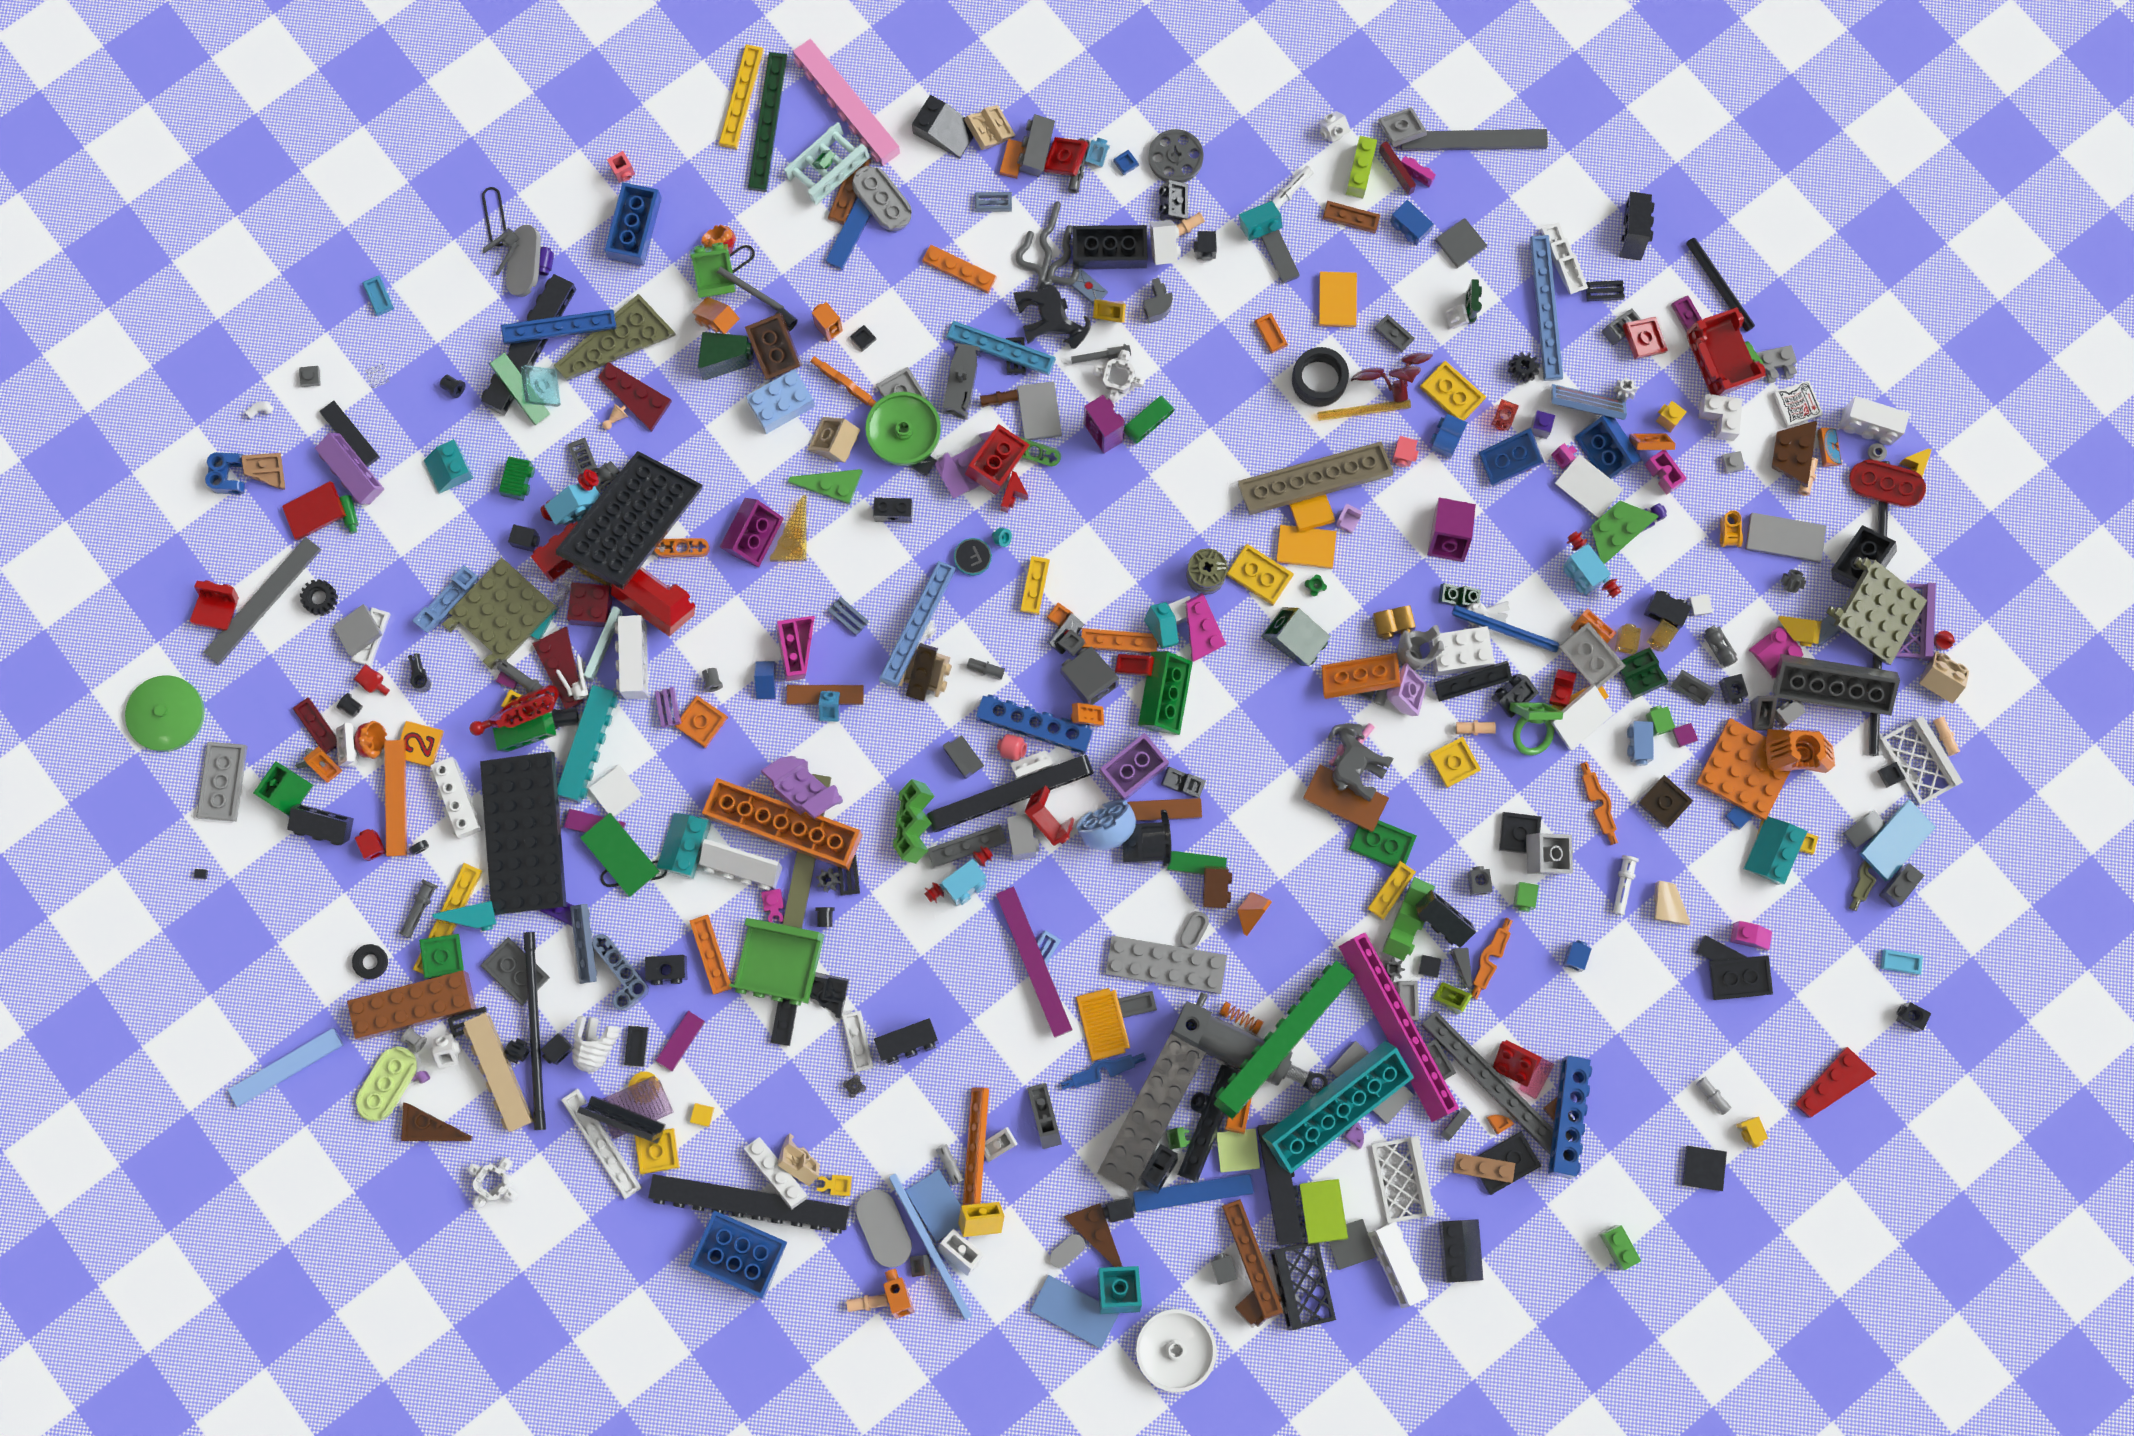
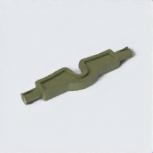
[1849,860,1876,912]

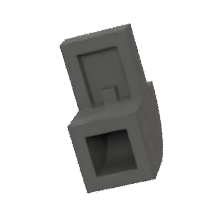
[1143,278,1173,324]

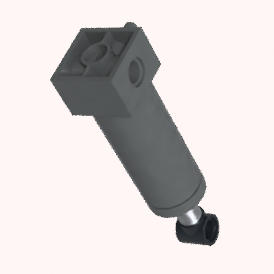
[1173,993,1328,1094]

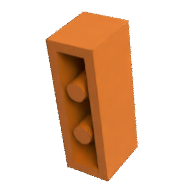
[692,297,740,334]

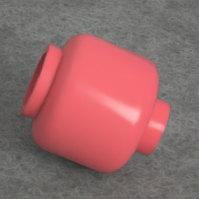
[997,734,1027,761]

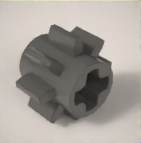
[1781,569,1806,593]
[816,868,841,893]
[1383,957,1405,982]

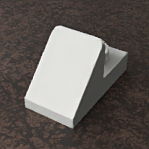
[984,1127,1017,1162]

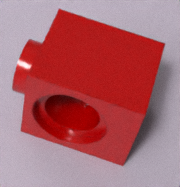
[355,829,386,861]

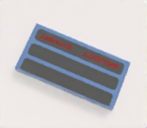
[1551,384,1627,420]

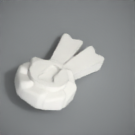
[1466,601,1511,626]

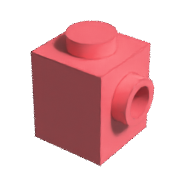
[607,151,635,183]
[1392,436,1419,467]

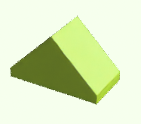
[1433,982,1473,1015]

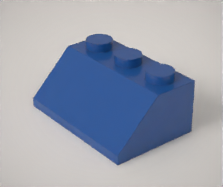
[1575,416,1642,480]

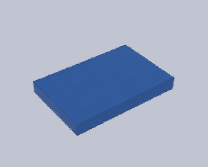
[1478,428,1545,487]

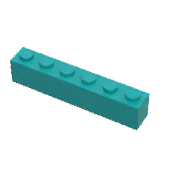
[558,685,619,803]

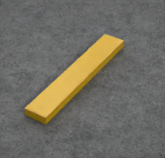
[719,44,764,150]
[412,863,483,974]

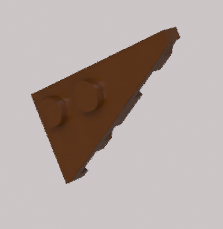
[401,1103,473,1141]
[1064,1203,1123,1267]

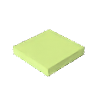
[1216,1129,1260,1173]

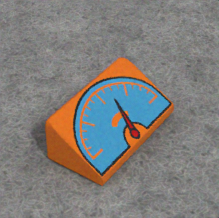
[1817,428,1842,467]

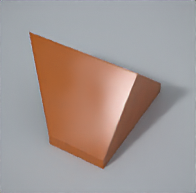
[1237,891,1272,936]

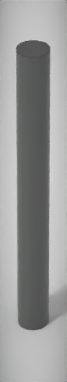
[717,267,784,311]

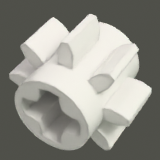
[1613,377,1638,402]

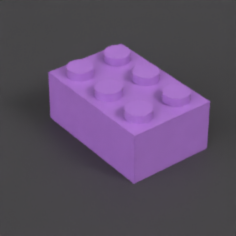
[1099,733,1169,800]

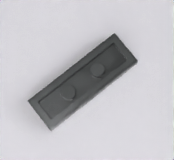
[1261,229,1300,284]

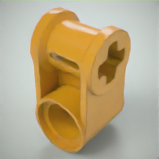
[1720,510,1743,547]

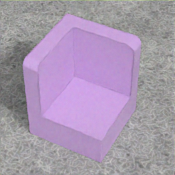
[1335,503,1363,534]

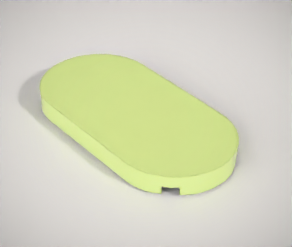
[356,1046,417,1122]

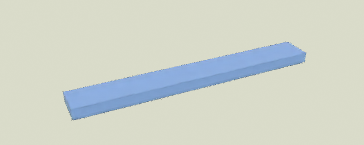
[889,1173,972,1320]

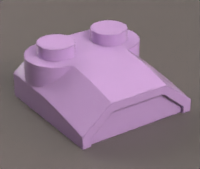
[1386,663,1427,716]

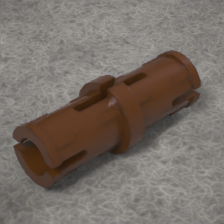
[980,389,1019,408]

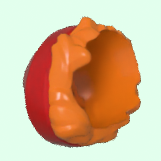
[701,224,736,254]
[353,721,387,759]

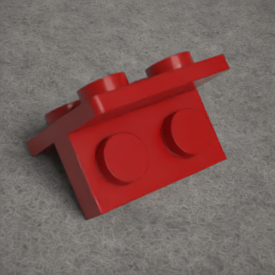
[1493,1040,1542,1087]

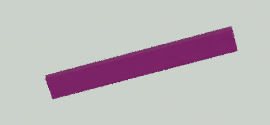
[996,886,1073,1038]

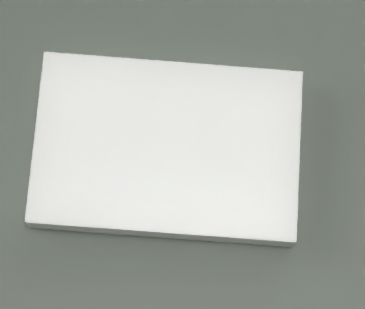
[1555,454,1623,519]
[1550,685,1614,751]

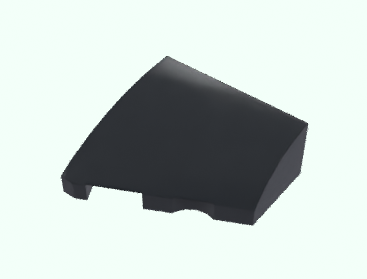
[810,972,850,1019]

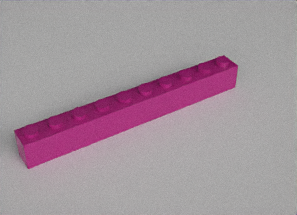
[1338,932,1459,1122]

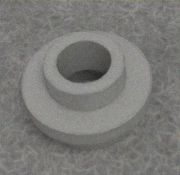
[1867,443,1887,461]

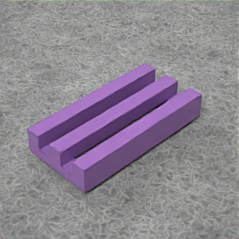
[655,687,681,728]

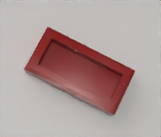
[1115,654,1154,676]

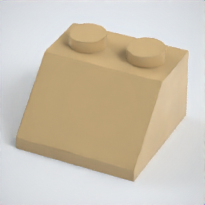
[807,417,860,463]

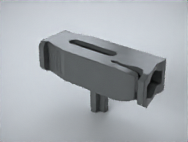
[943,343,980,420]

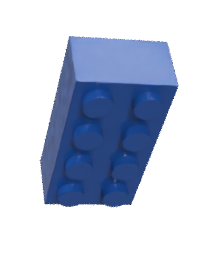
[604,182,662,266]

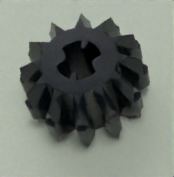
[1508,351,1540,384]

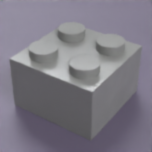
[1007,814,1040,861]
[1526,833,1573,875]

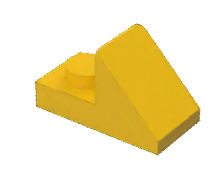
[1093,299,1126,323]
[1899,448,1932,477]

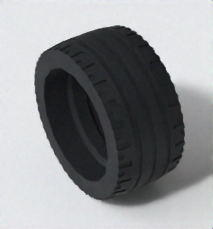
[1292,347,1349,407]

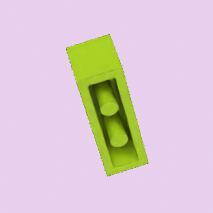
[1345,136,1377,199]

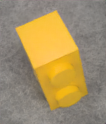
[958,1202,1005,1237]

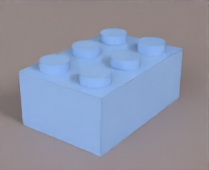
[746,369,815,434]

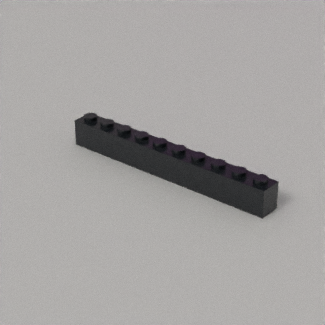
[648,1174,851,1234]

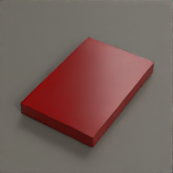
[282,481,346,540]

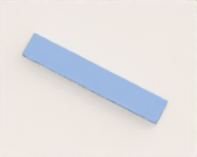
[228,1028,344,1107]

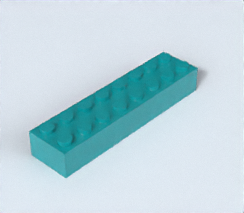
[1262,1041,1414,1174]

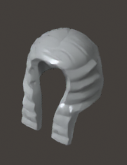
[1397,625,1444,671]

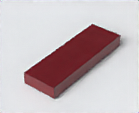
[1379,141,1416,196]
[293,697,337,754]

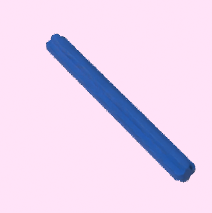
[1452,605,1560,653]

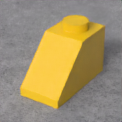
[1778,616,1822,647]

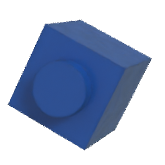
[1563,940,1592,972]

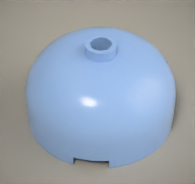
[1076,799,1136,850]

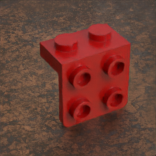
[190,580,239,631]

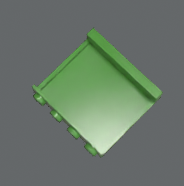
[729,917,825,1006]

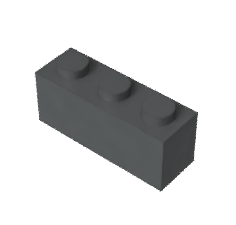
[1017,114,1055,177]

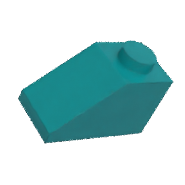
[1144,602,1179,649]

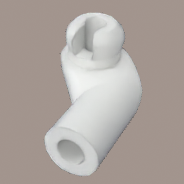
[245,401,274,419]

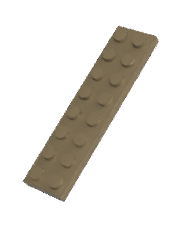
[1238,441,1394,515]

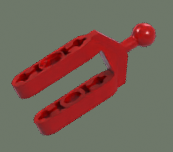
[469,685,559,736]

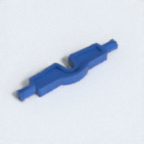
[1060,1053,1146,1090]

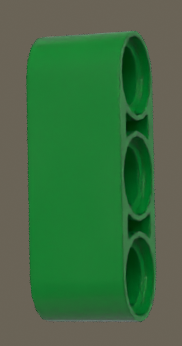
[1123,395,1175,444]

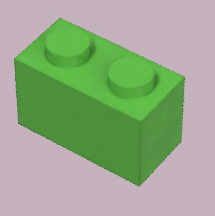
[1599,1225,1641,1271]

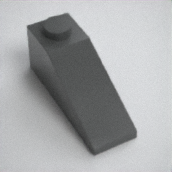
[1027,1083,1062,1149]

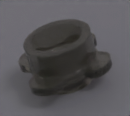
[843,1075,866,1098]

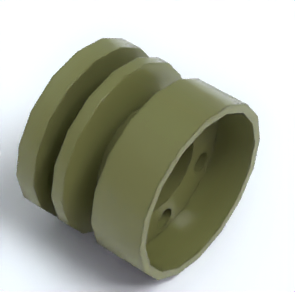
[1186,548,1228,595]

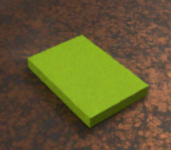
[1299,1179,1348,1244]

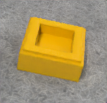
[690,1103,715,1127]

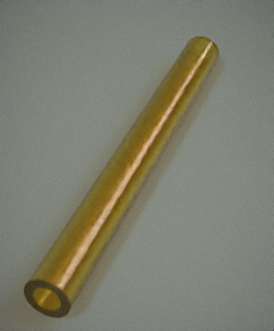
[1317,399,1411,421]

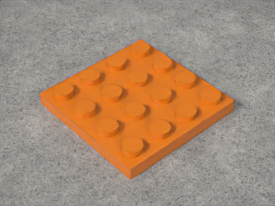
[1695,718,1791,821]

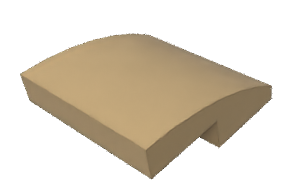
[964,105,1015,150]

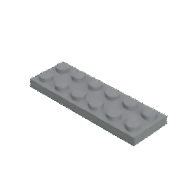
[1105,936,1227,994]

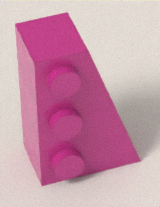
[776,616,815,682]

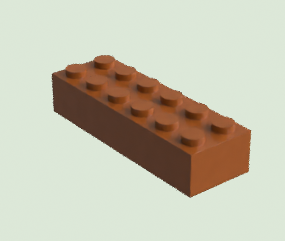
[347,970,476,1041]

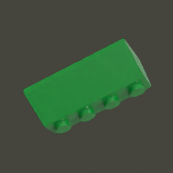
[1138,651,1193,735]

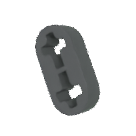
[1440,1106,1471,1141]

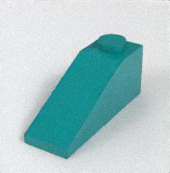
[432,901,497,931]

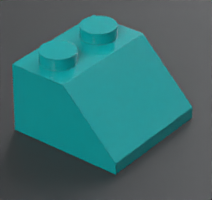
[424,439,474,494]

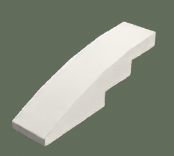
[1540,222,1588,295]

